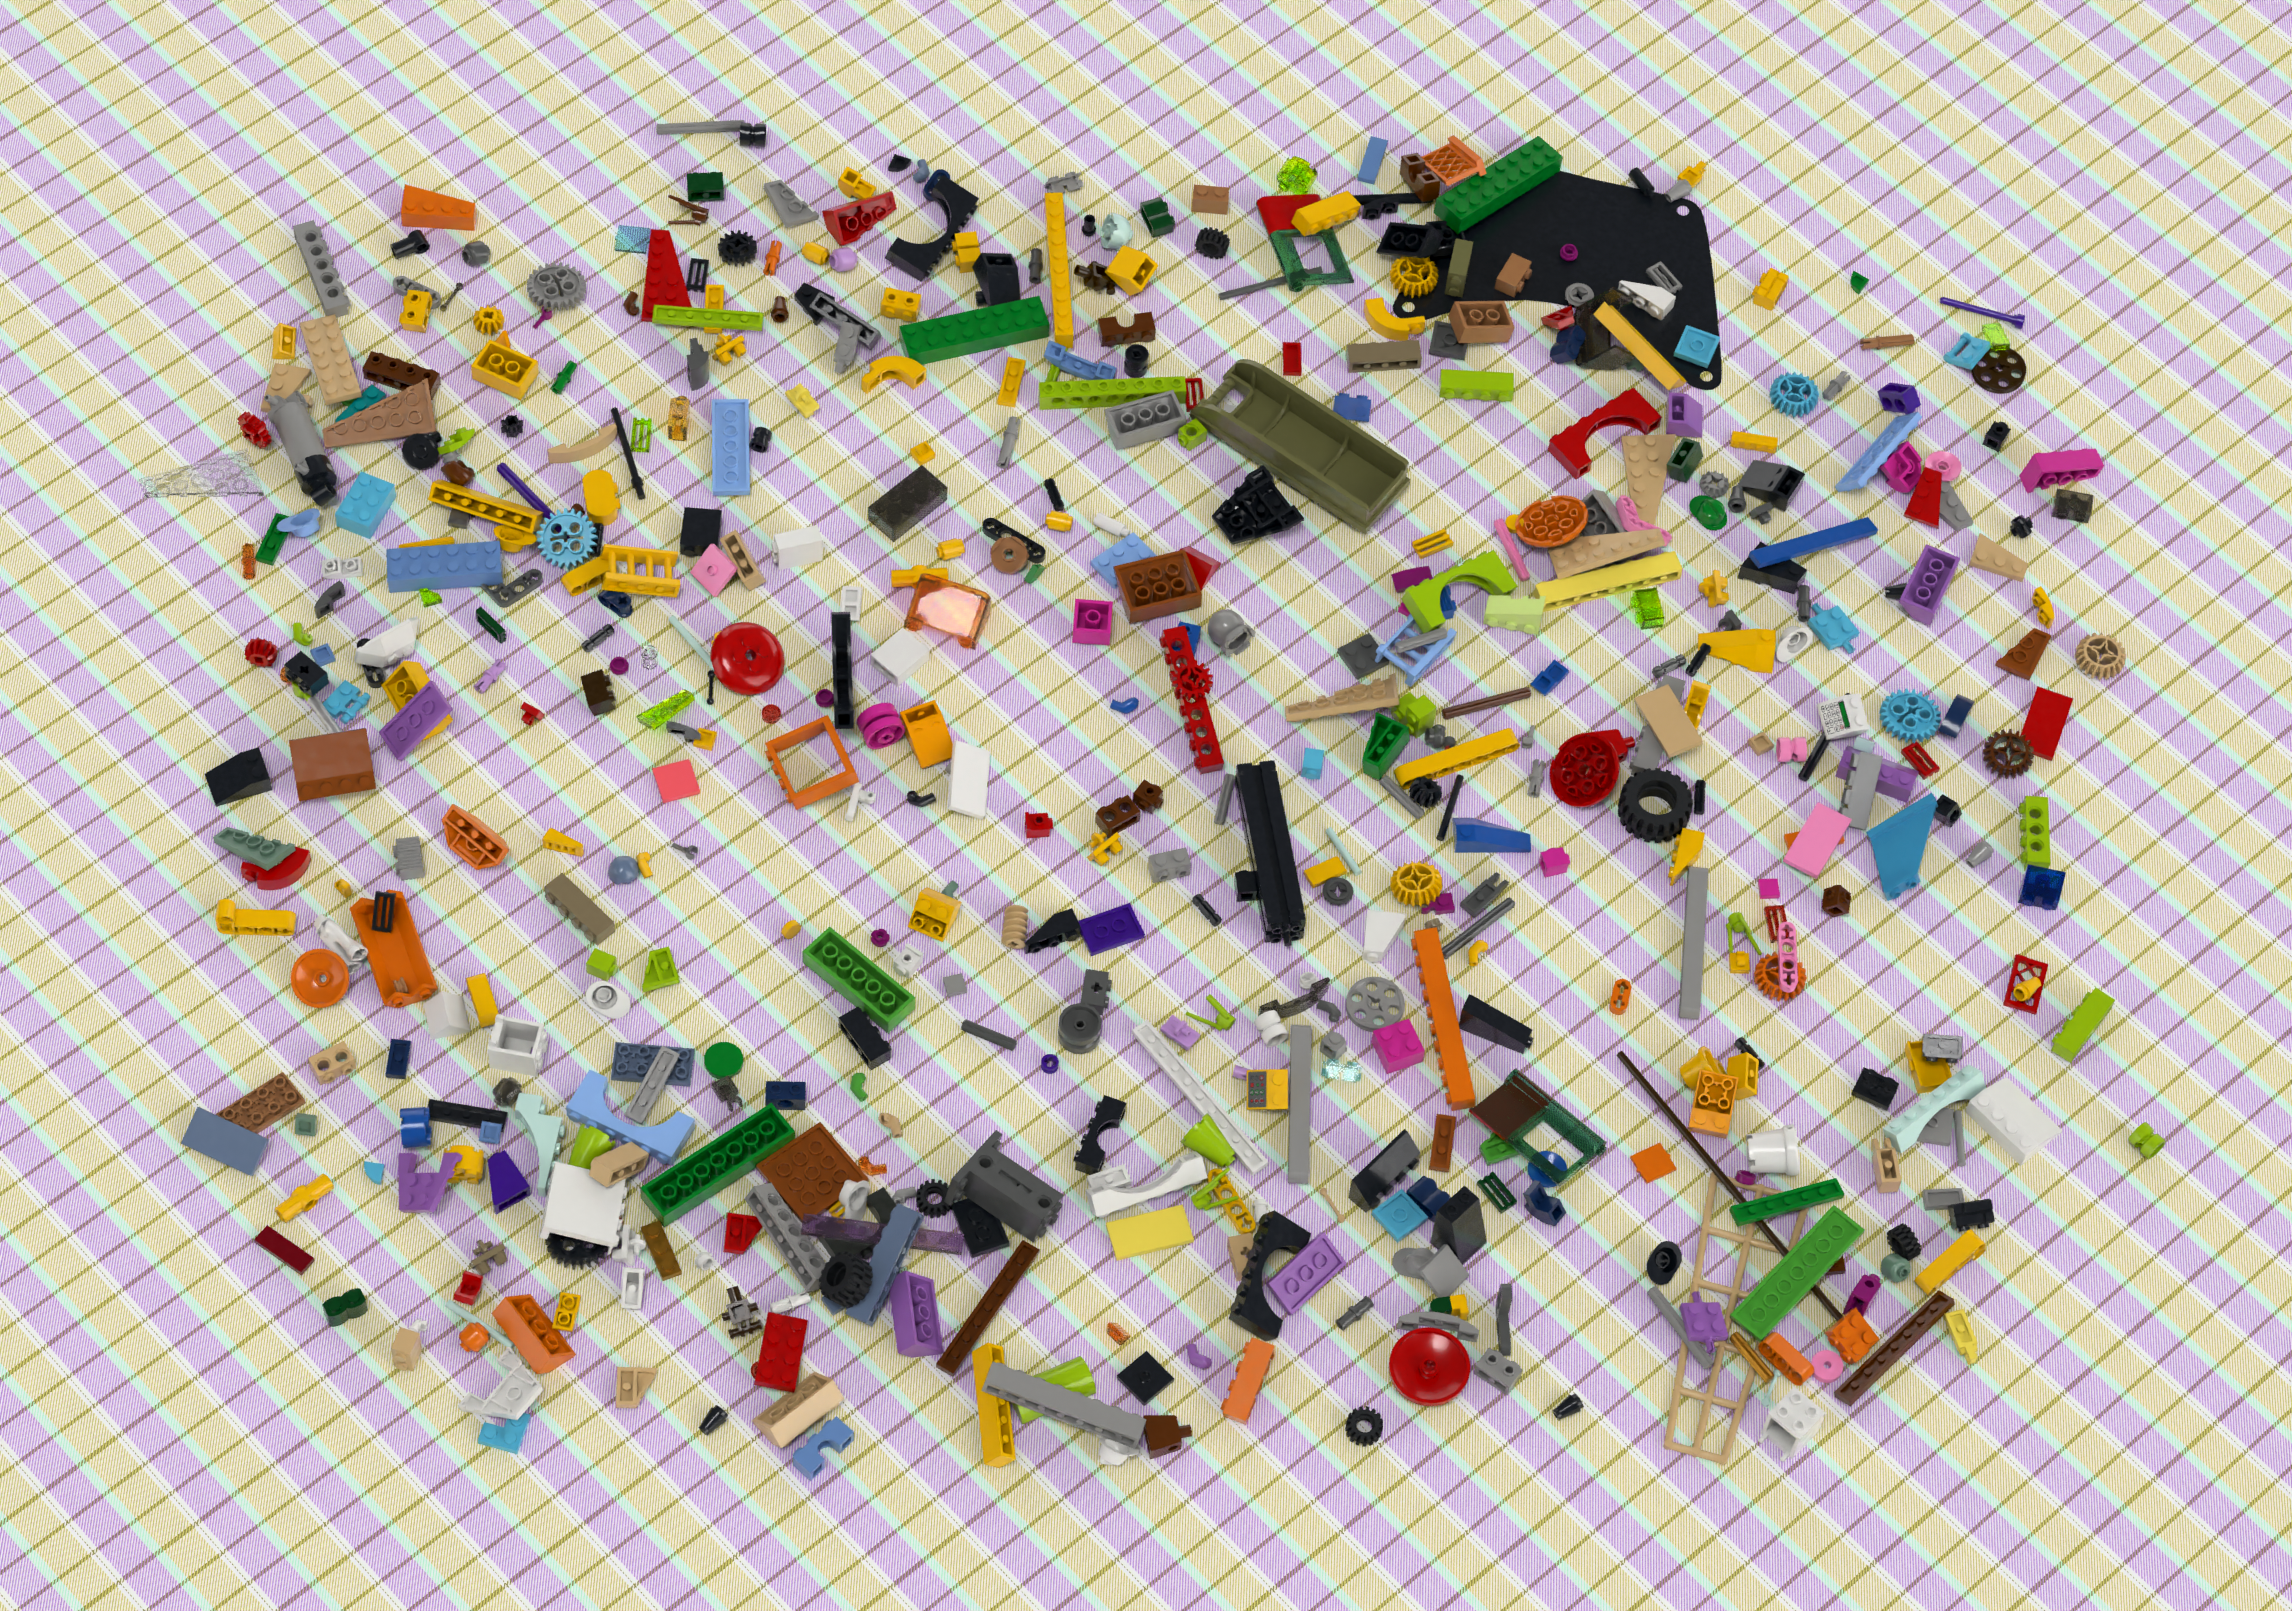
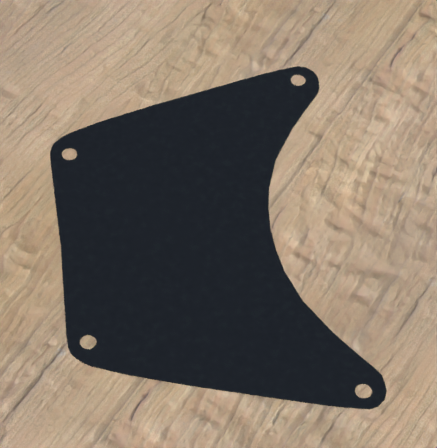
[1393,162,1722,390]

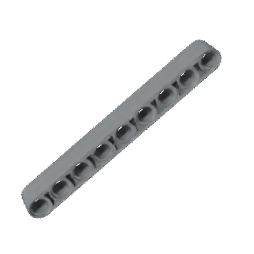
[1679,866,1708,1020]
[1288,1025,1311,1184]

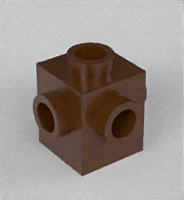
[1133,780,1164,814]
[1822,885,1851,918]

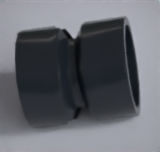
[740,122,766,147]
[1124,344,1149,378]

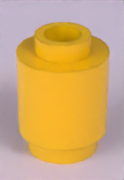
[802,242,830,265]
[1045,510,1073,532]
[936,538,965,561]

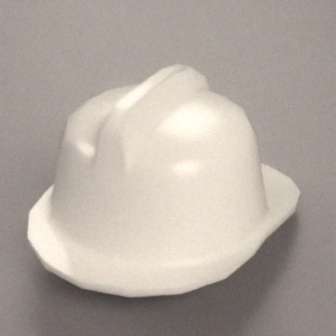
[1776,626,1813,662]
[586,981,631,1019]
[839,1180,870,1226]
[1099,1437,1140,1466]

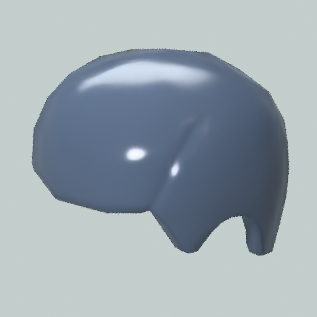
[608,856,640,885]

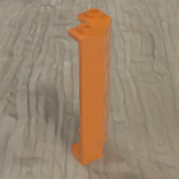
[349,889,438,1008]

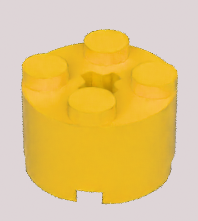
[444,1145,484,1184]

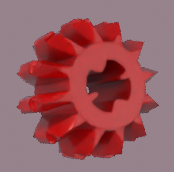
[244,637,278,668]

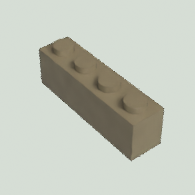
[1345,340,1422,373]
[545,873,615,946]

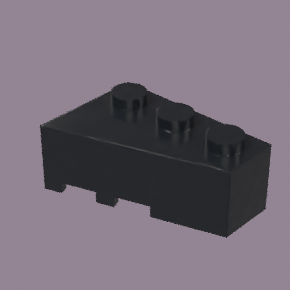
[1738,541,1807,594]

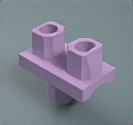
[1160,1014,1200,1050]

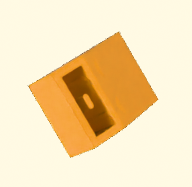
[900,700,953,769]
[1687,1069,1739,1139]

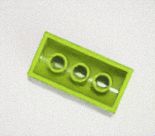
[1011,1356,1096,1425]

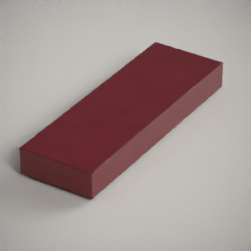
[254,1225,315,1276]

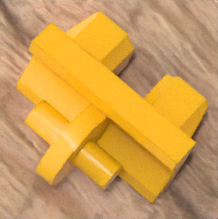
[712,333,747,366]
[1698,569,1729,608]
[1087,832,1123,866]

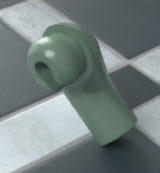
[941,880,959,898]

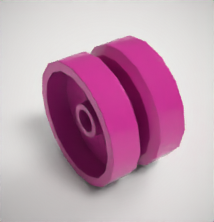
[856,703,905,749]

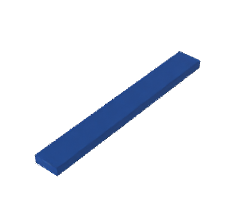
[1748,517,1878,568]

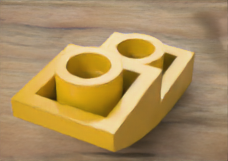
[2032,586,2054,629]
[552,1292,581,1332]

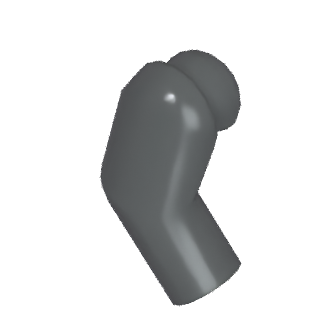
[1316,999,1341,1022]

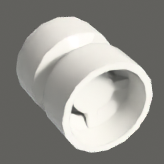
[1254,1010,1289,1047]

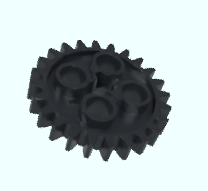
[545,1232,608,1270]

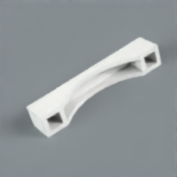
[1085,1151,1208,1217]

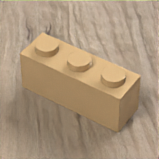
[720,529,766,591]
[589,1141,649,1187]

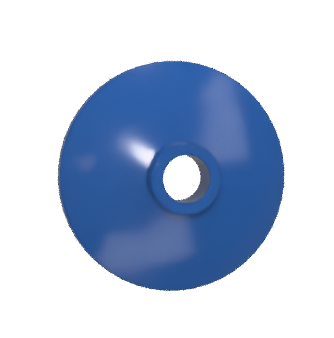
[1527,1151,1567,1188]

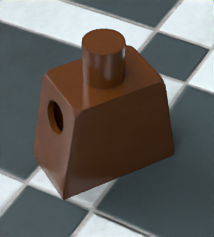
[1143,1415,1192,1459]

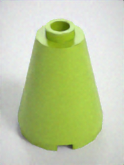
[1180,1113,1236,1167]
[568,1123,616,1170]

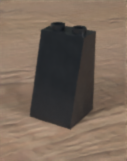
[1430,1185,1487,1265]

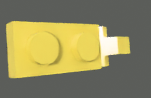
[1943,1309,1978,1365]

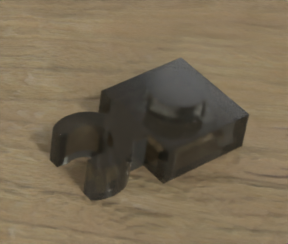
[711,1075,742,1112]

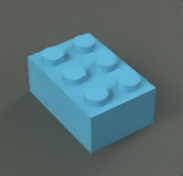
[335,472,396,539]

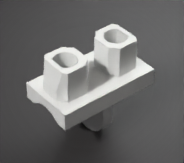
[612,1224,646,1266]

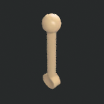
[1320,1188,1345,1223]

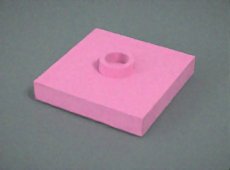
[690,544,738,597]

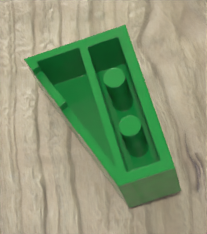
[1362,712,1410,781]

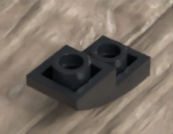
[1362,196,1399,220]

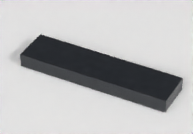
[427,1099,508,1133]

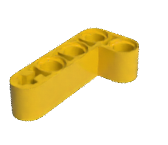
[216,899,296,936]
[1914,1229,1986,1296]

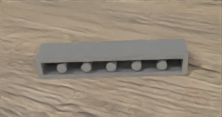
[1629,674,1686,776]

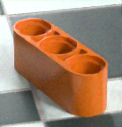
[1758,1332,1815,1386]

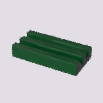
[476,606,506,644]
[1477,1172,1517,1214]

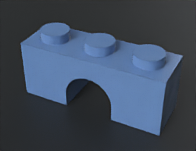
[793,1416,854,1481]

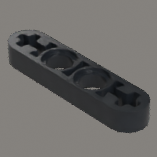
[982,518,1045,564]

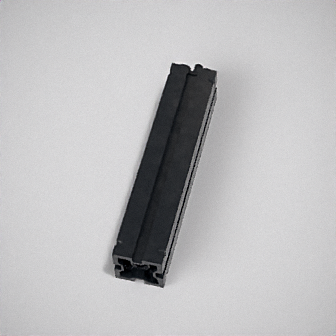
[1234,760,1306,947]

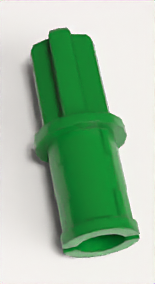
[550,360,577,395]

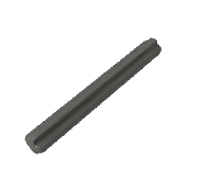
[1442,897,1515,959]

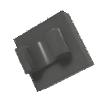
[1749,502,1773,525]
[1718,609,1742,631]

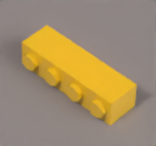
[1291,190,1361,237]

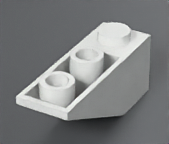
[1617,280,1676,320]

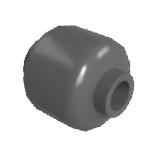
[462,241,490,266]

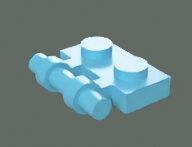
[323,680,370,724]

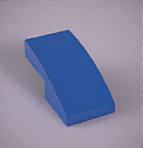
[1530,659,1569,696]

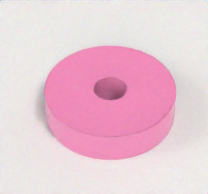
[1811,1350,1843,1383]

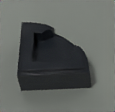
[888,154,911,172]

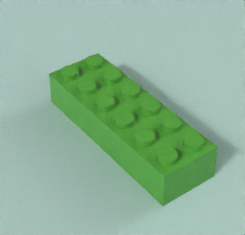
[803,927,915,1034]

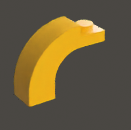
[1363,297,1426,341]
[862,356,927,394]
[1684,680,1711,731]

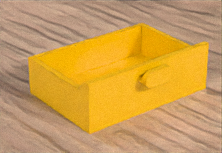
[1904,1041,1952,1094]

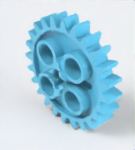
[536,508,598,569]
[1879,688,1941,743]

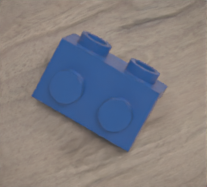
[1333,393,1371,422]

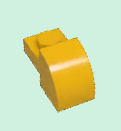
[838,166,877,199]

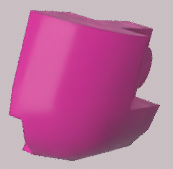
[1879,441,1922,493]

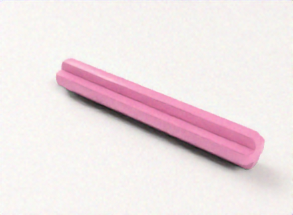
[1494,518,1530,582]

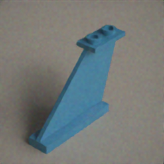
[1866,793,1938,901]

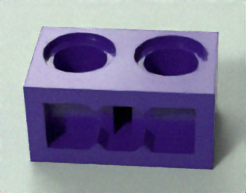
[1877,383,1921,414]

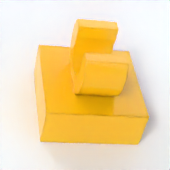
[910,441,936,466]
[1728,951,1750,974]

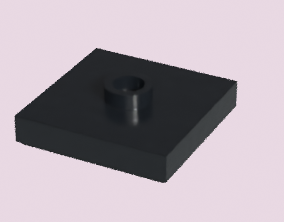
[1117,1351,1174,1406]

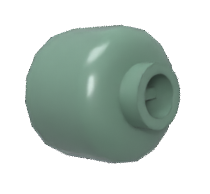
[1881,1253,1911,1283]

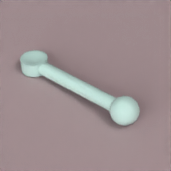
[1761,1369,1781,1407]

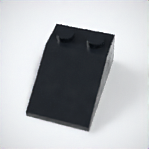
[205,747,272,807]

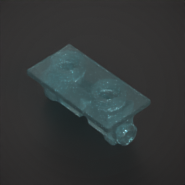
[1321,1059,1362,1083]

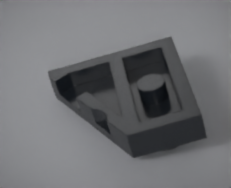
[794,283,835,326]

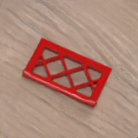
[2003,954,2048,1015]

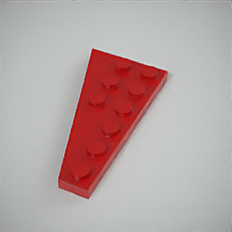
[641,229,692,322]

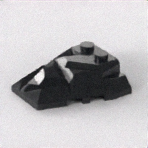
[1212,465,1304,545]

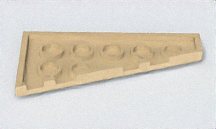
[1621,434,1676,525]
[1547,528,1665,580]
[1285,673,1399,722]

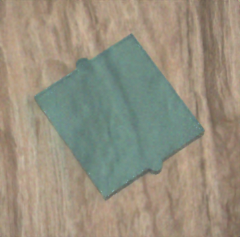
[615,225,650,254]

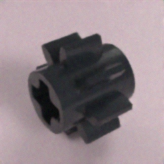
[501,415,523,438]
[2010,515,2033,538]

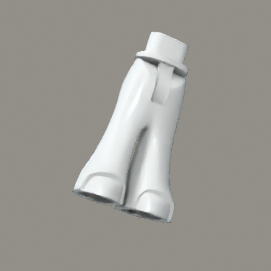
[313,914,368,975]

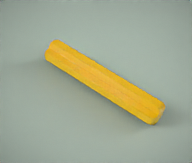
[399,536,455,548]

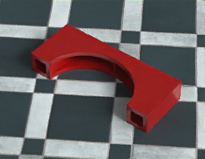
[1548,387,1662,480]

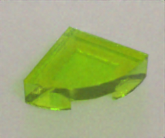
[419,588,443,608]

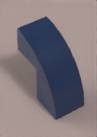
[1938,694,1975,739]

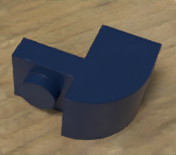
[1523,1180,1566,1226]

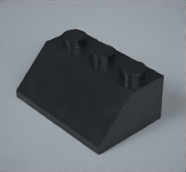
[1376,222,1443,258]

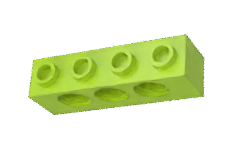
[2019,796,2051,872]

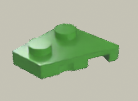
[1479,1119,1524,1166]

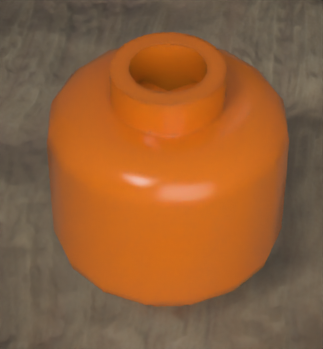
[459,1322,489,1353]

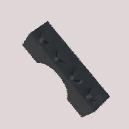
[1073,1095,1127,1175]

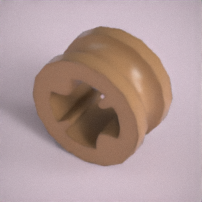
[393,977,408,994]

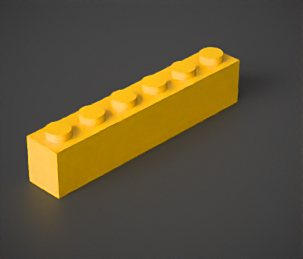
[428,479,543,533]
[972,1343,1016,1468]

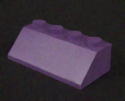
[1899,544,1960,626]
[1835,745,1919,803]
[889,1270,943,1358]

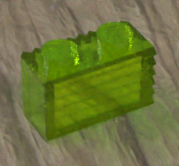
[1630,587,1665,630]

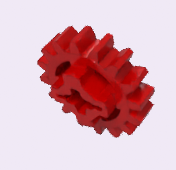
[237,411,272,449]
[1172,660,1213,701]

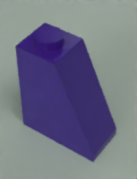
[488,1150,531,1215]

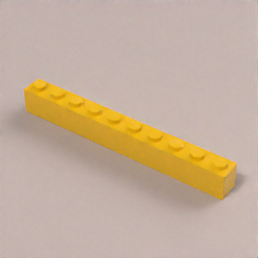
[1044,192,1074,348]

